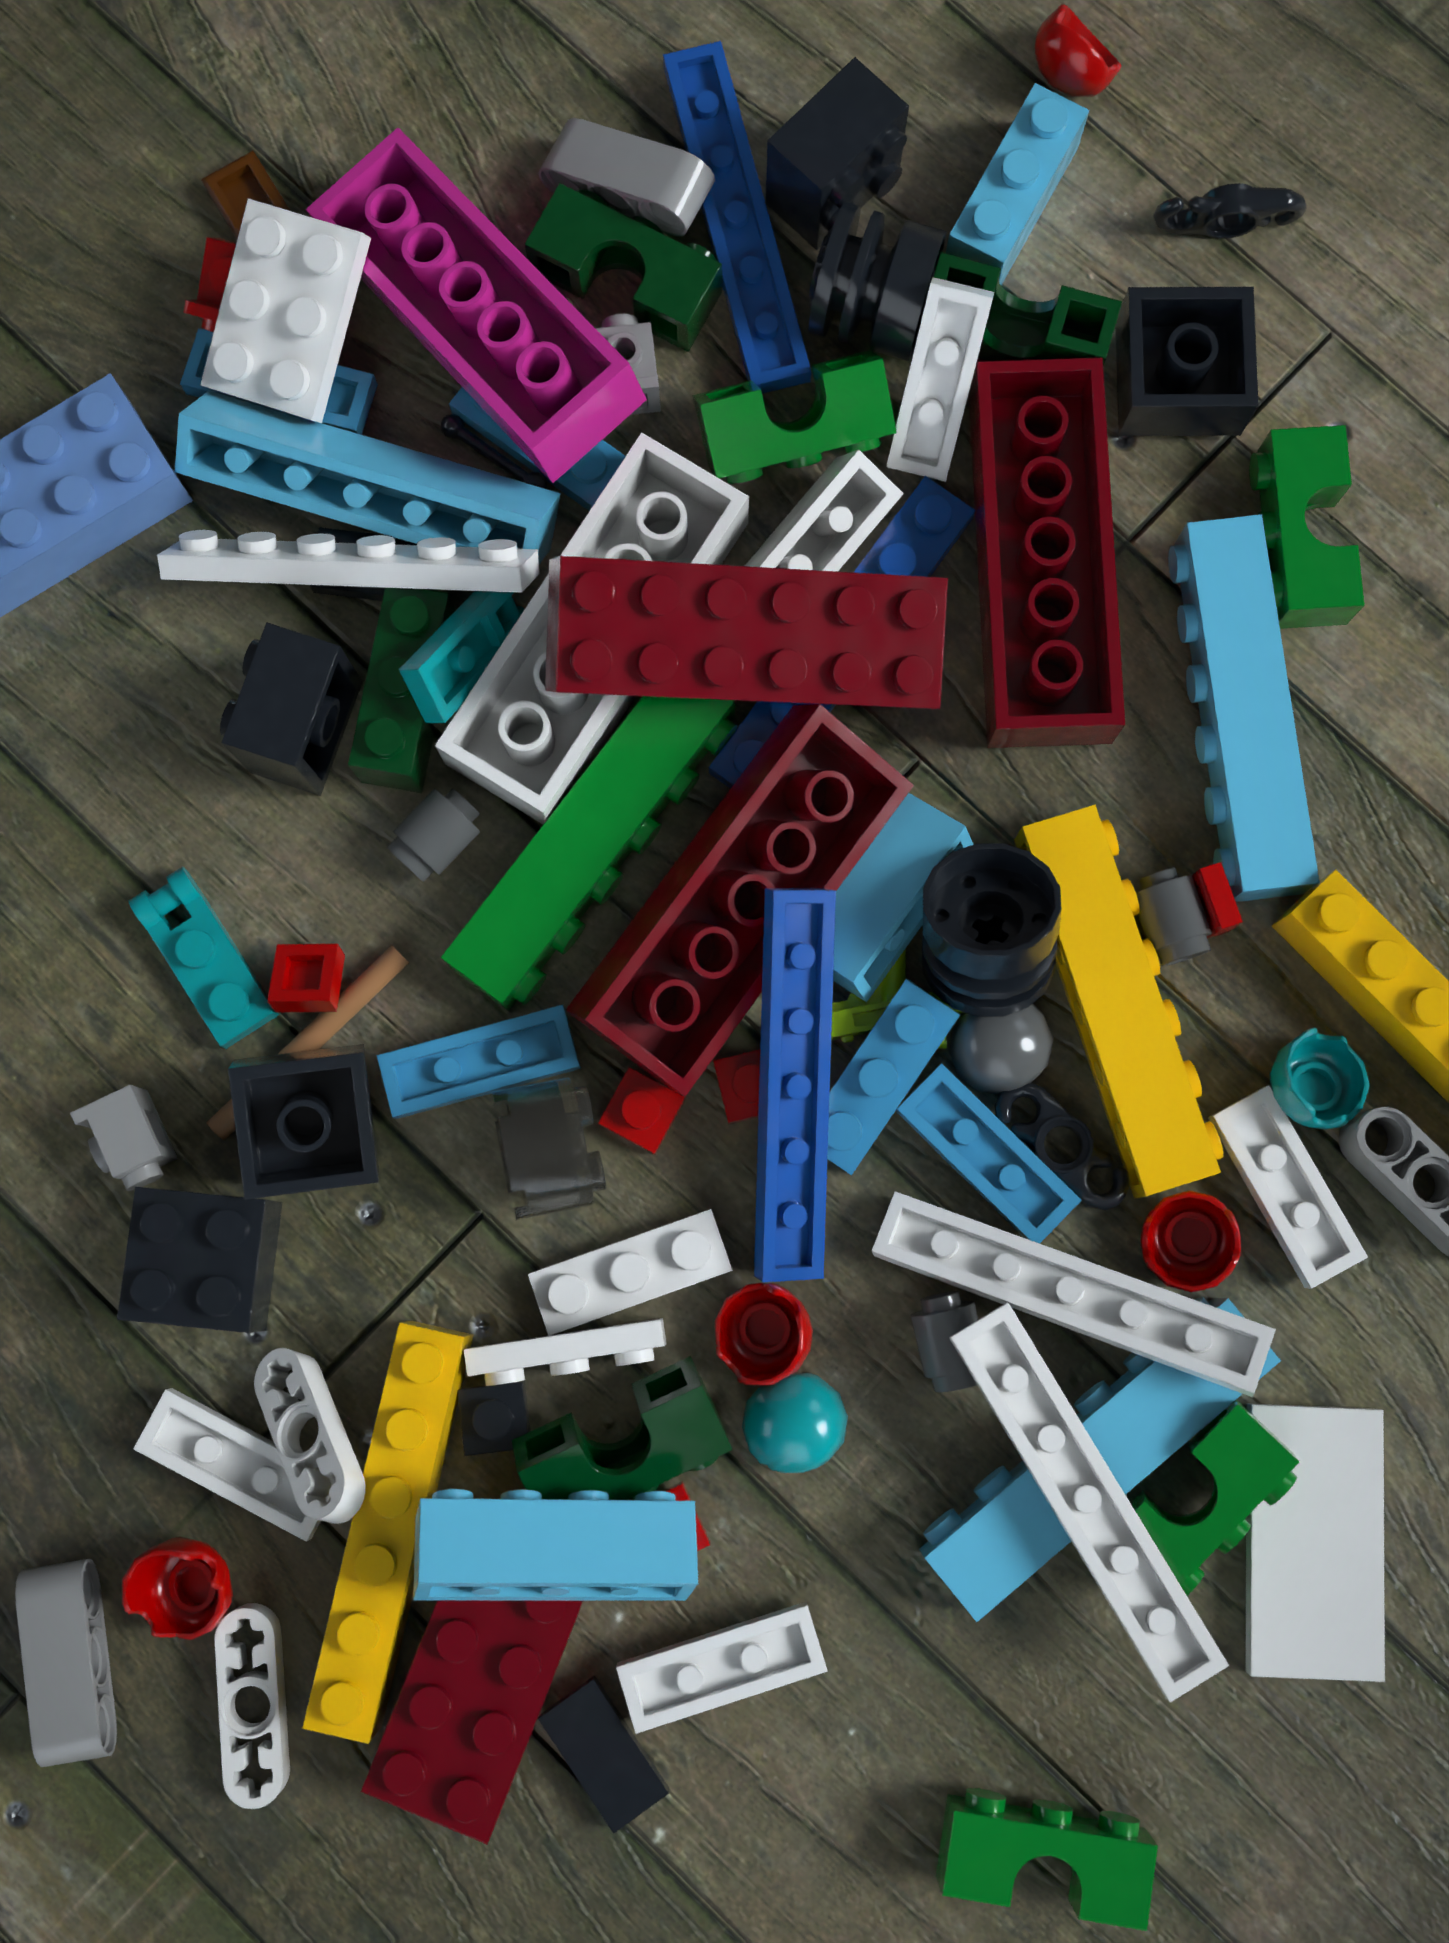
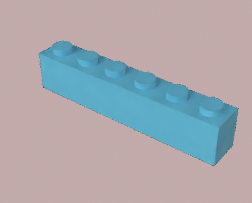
[175,390,561,565]
[1168,514,1320,902]
[919,1296,1281,1622]

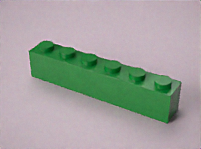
[441,696,737,1011]

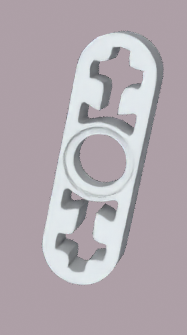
[254,1348,366,1524]
[215,1603,290,1809]

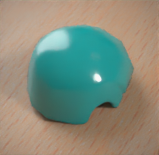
[1269,1028,1370,1129]
[742,1373,848,1473]

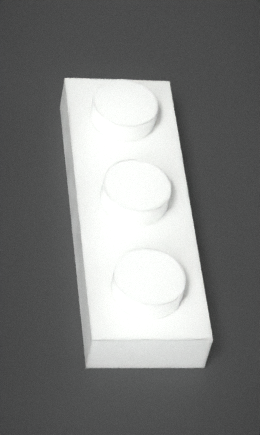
[886,277,994,482]
[1208,1085,1368,1289]
[528,1209,733,1336]
[464,1318,667,1386]
[133,1388,336,1542]
[616,1602,827,1734]

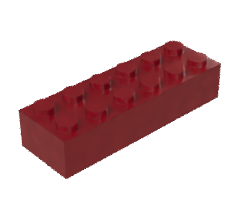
[969,358,1125,748]
[545,556,948,709]
[566,704,914,1096]

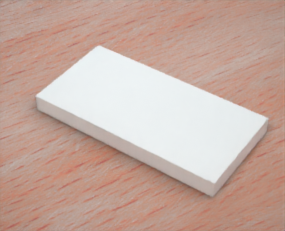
[1246,1403,1385,1682]

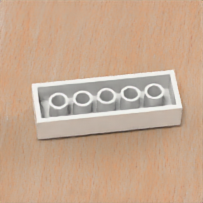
[435,432,749,825]

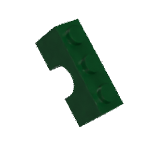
[524,183,722,352]
[934,252,1122,366]
[348,588,456,793]
[512,1356,733,1500]

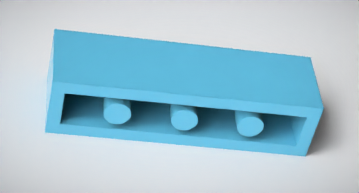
[413,1489,698,1601]

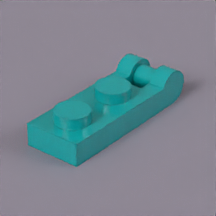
[399,591,525,723]
[128,866,280,1049]

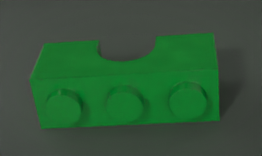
[692,350,897,484]
[1249,425,1365,629]
[1131,1400,1299,1596]
[936,1788,1158,1931]

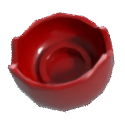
[1034,4,1122,97]
[1141,1190,1241,1293]
[715,1282,813,1385]
[122,1537,233,1640]

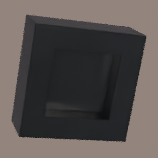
[458,1381,530,1456]

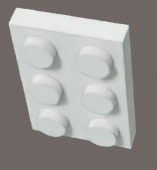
[200,199,371,424]

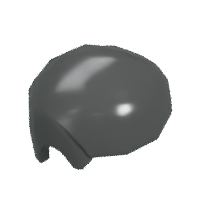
[949,1004,1054,1094]

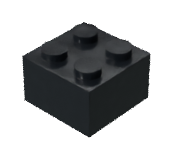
[766,57,909,250]
[1115,287,1259,436]
[220,622,363,796]
[228,1044,379,1200]
[117,1187,283,1333]

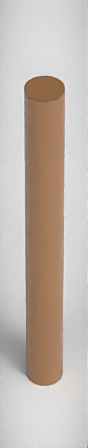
[206,945,409,1140]

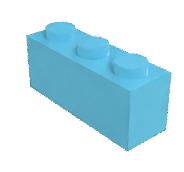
[945,83,1089,285]
[833,793,974,1002]

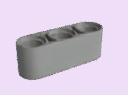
[538,118,715,237]
[1338,1107,1449,1257]
[15,1559,117,1767]

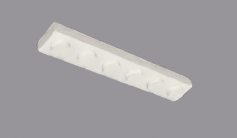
[157,530,540,593]
[872,1191,1276,1397]
[949,1303,1229,1702]

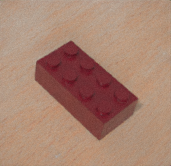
[361,1600,584,1845]

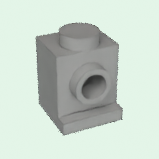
[595,314,661,415]
[70,1085,178,1191]

